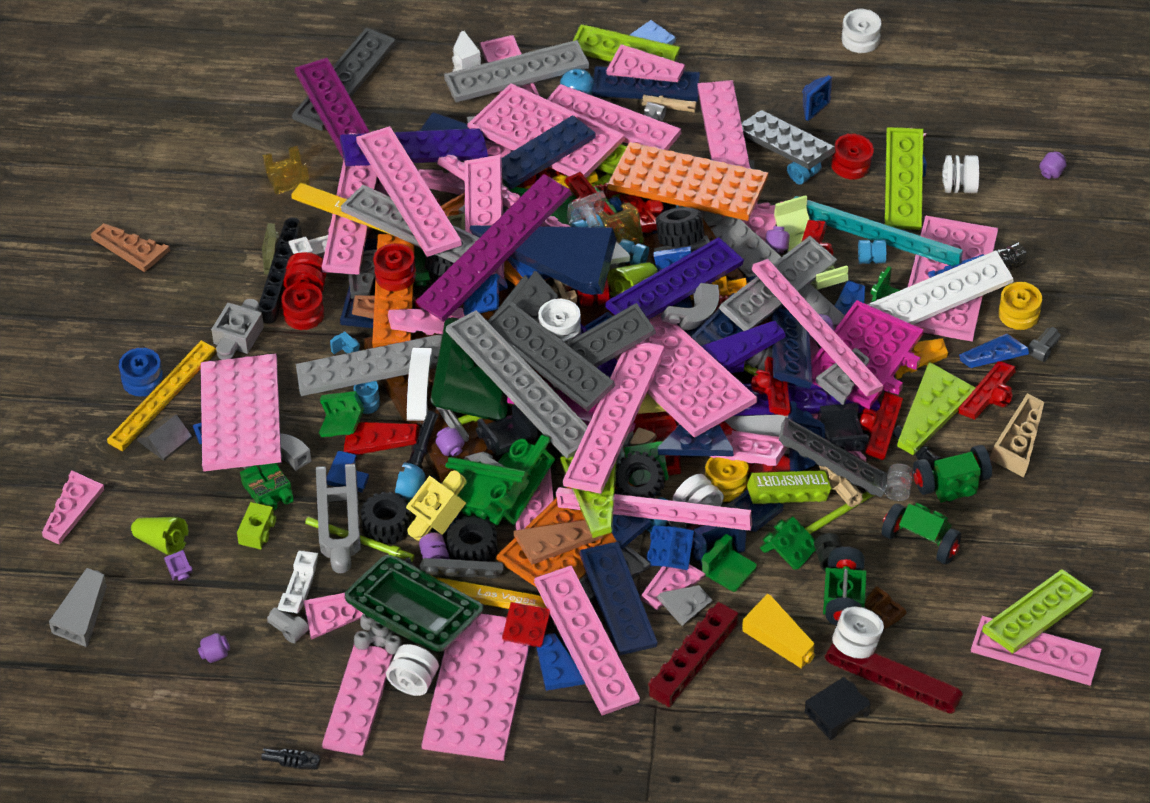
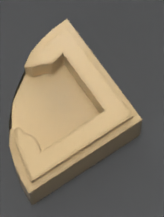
[630,427,657,446]

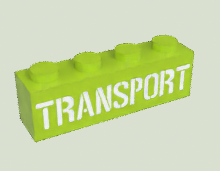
[747,470,831,504]

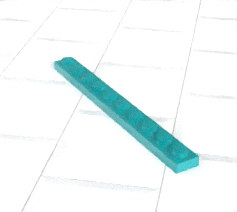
[793,196,963,266]

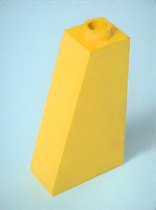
[743,593,815,669]

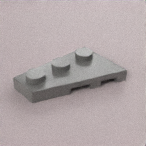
[815,348,870,405]

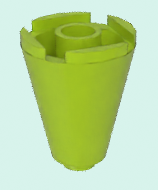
[607,262,658,298]
[131,517,188,556]

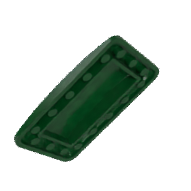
[431,317,509,421]
[344,555,483,651]

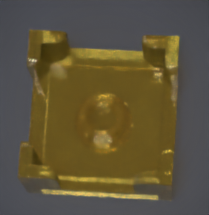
[263,146,310,194]
[597,202,644,245]

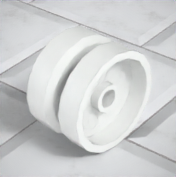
[842,9,881,53]
[538,299,581,344]
[673,474,724,525]
[832,607,884,658]
[386,645,439,695]

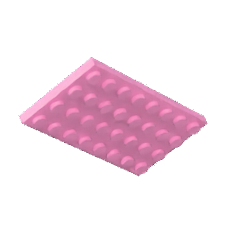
[467,84,625,178]
[908,216,998,342]
[614,312,757,438]
[201,354,282,471]
[422,614,530,761]

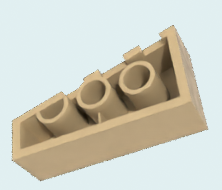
[990,393,1044,477]

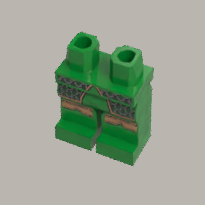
[240,463,294,511]

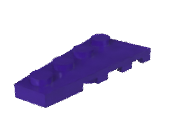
[701,321,786,371]

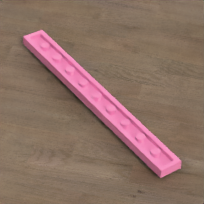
[437,155,571,227]
[752,259,883,397]
[556,487,752,531]

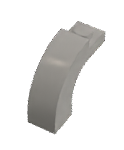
[661,283,719,330]
[243,433,311,471]

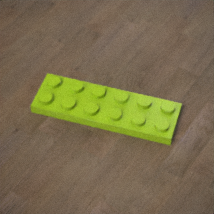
[573,24,680,62]
[884,127,923,230]
[982,569,1093,654]

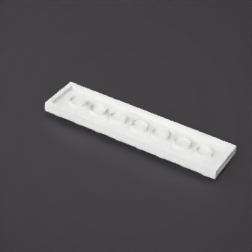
[867,251,1013,325]

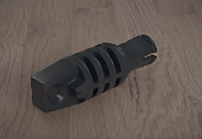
[262,748,321,770]

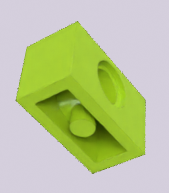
[237,502,276,549]

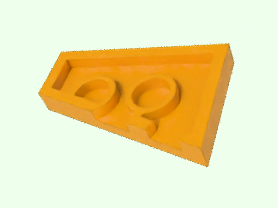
[895,338,948,380]

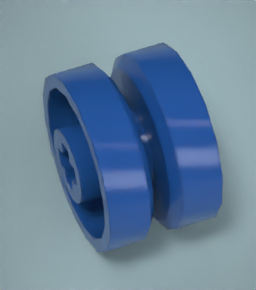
[119,348,164,396]

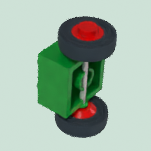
[913,445,992,503]
[881,503,962,564]
[823,547,866,626]

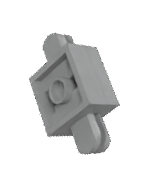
[211,299,264,360]

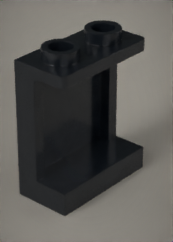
[817,403,869,452]
[476,405,538,456]
[805,677,871,740]

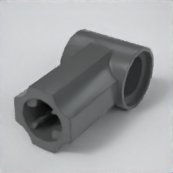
[1028,327,1061,363]

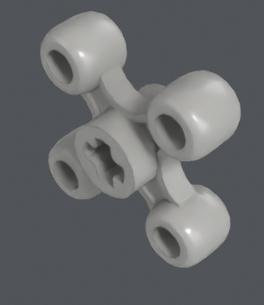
[354,614,402,654]

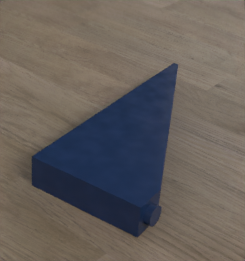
[470,225,617,295]

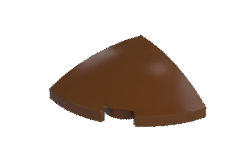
[865,586,907,630]

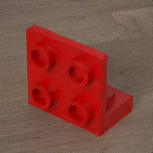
[502,602,552,647]

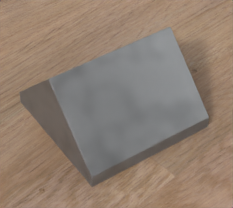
[137,414,192,461]

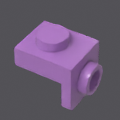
[164,550,193,581]

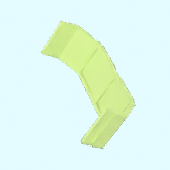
[774,195,848,290]

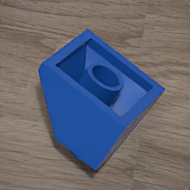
[802,75,832,121]

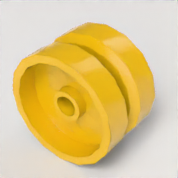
[999,282,1042,330]
[705,457,749,502]

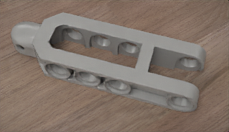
[316,463,361,573]

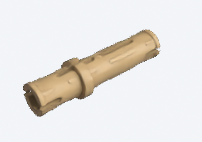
[642,95,696,113]

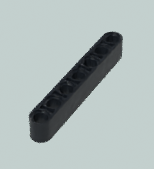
[259,217,302,324]

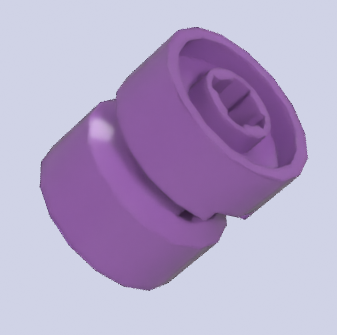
[419,533,450,560]

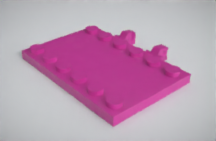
[811,300,924,409]

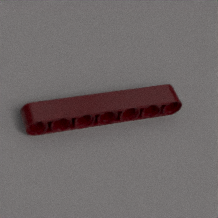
[825,642,963,714]

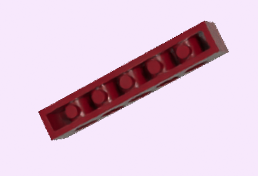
[648,602,739,708]

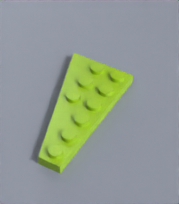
[897,362,976,455]
[560,455,617,538]

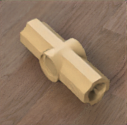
[819,466,863,507]

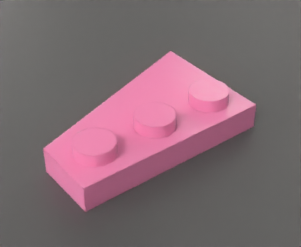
[640,564,705,610]

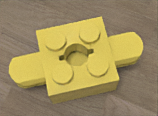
[406,471,466,541]

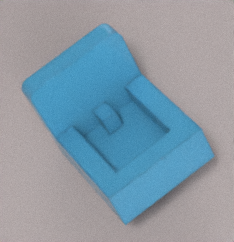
[330,331,360,354]

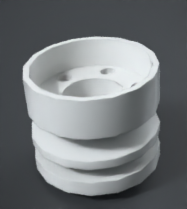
[942,155,979,193]

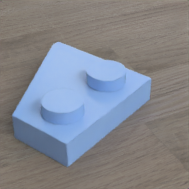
[630,20,676,45]

